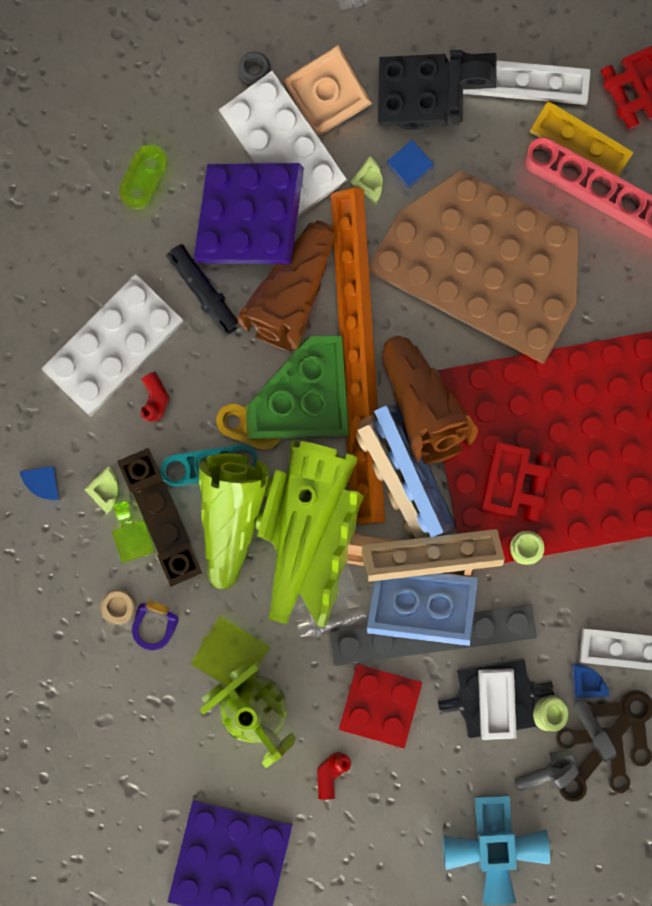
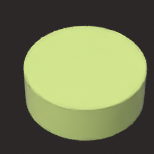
[533,697,568,732]

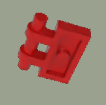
[600,46,652,130]
[482,442,553,522]

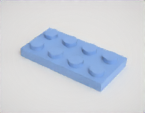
[374,405,456,537]

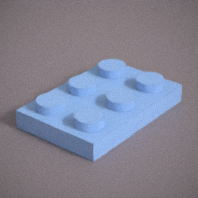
[367,573,478,646]

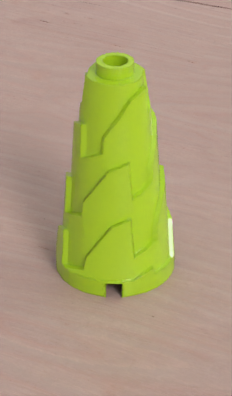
[198,453,269,589]

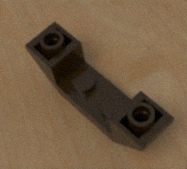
[117,448,203,587]

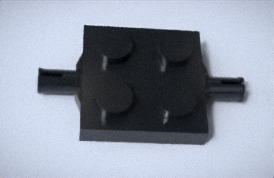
[437,658,554,738]

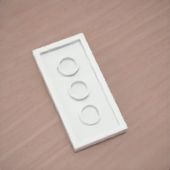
[219,71,349,218]
[42,274,184,417]

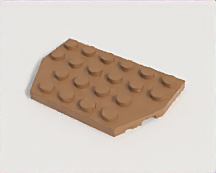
[369,170,578,364]

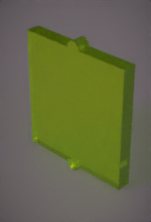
[191,616,270,686]

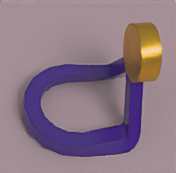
[132,600,178,651]

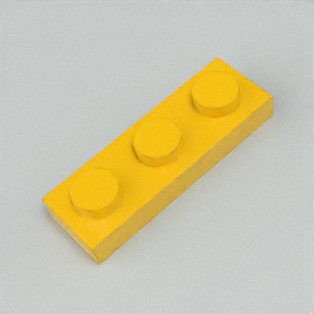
[530,101,633,177]

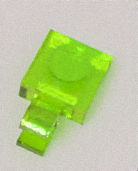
[111,501,155,563]

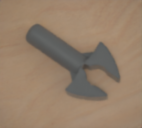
[573,699,617,763]
[515,752,579,791]

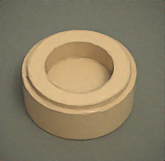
[101,590,136,624]

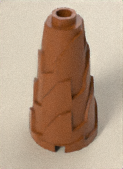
[237,220,336,352]
[382,336,478,464]

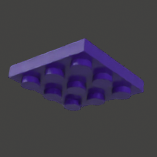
[193,163,304,264]
[167,799,293,906]

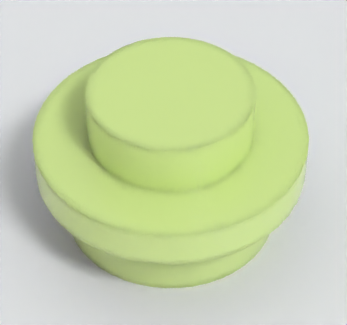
[510,531,544,565]

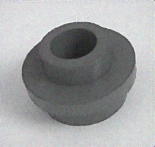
[238,52,271,85]

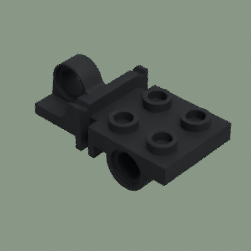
[378,50,497,130]

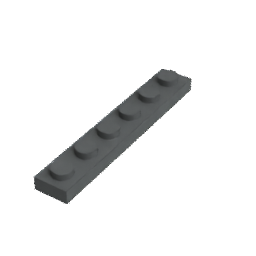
[330,604,537,666]

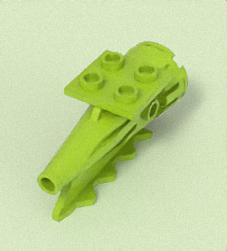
[256,440,365,628]
[199,661,296,768]

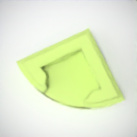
[350,156,383,204]
[84,466,119,514]

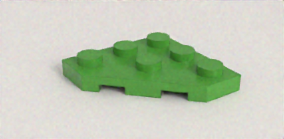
[246,336,349,440]

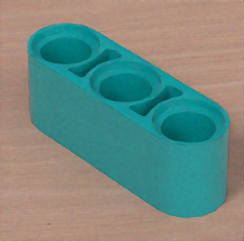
[160,444,259,488]

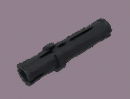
[166,244,241,336]

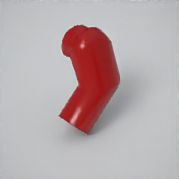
[140,371,170,422]
[317,752,351,800]

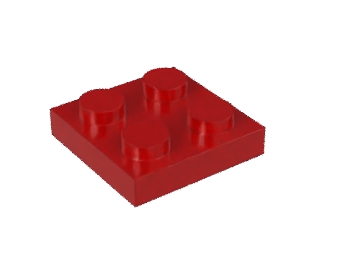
[339,664,423,749]

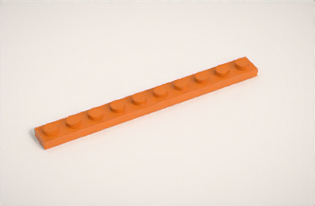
[330,187,385,525]

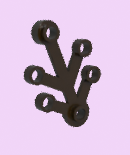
[555,690,652,802]

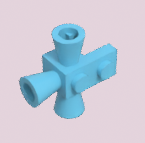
[443,795,550,905]

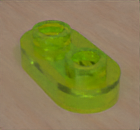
[119,145,168,210]

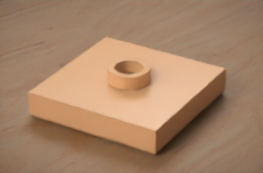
[282,45,373,137]

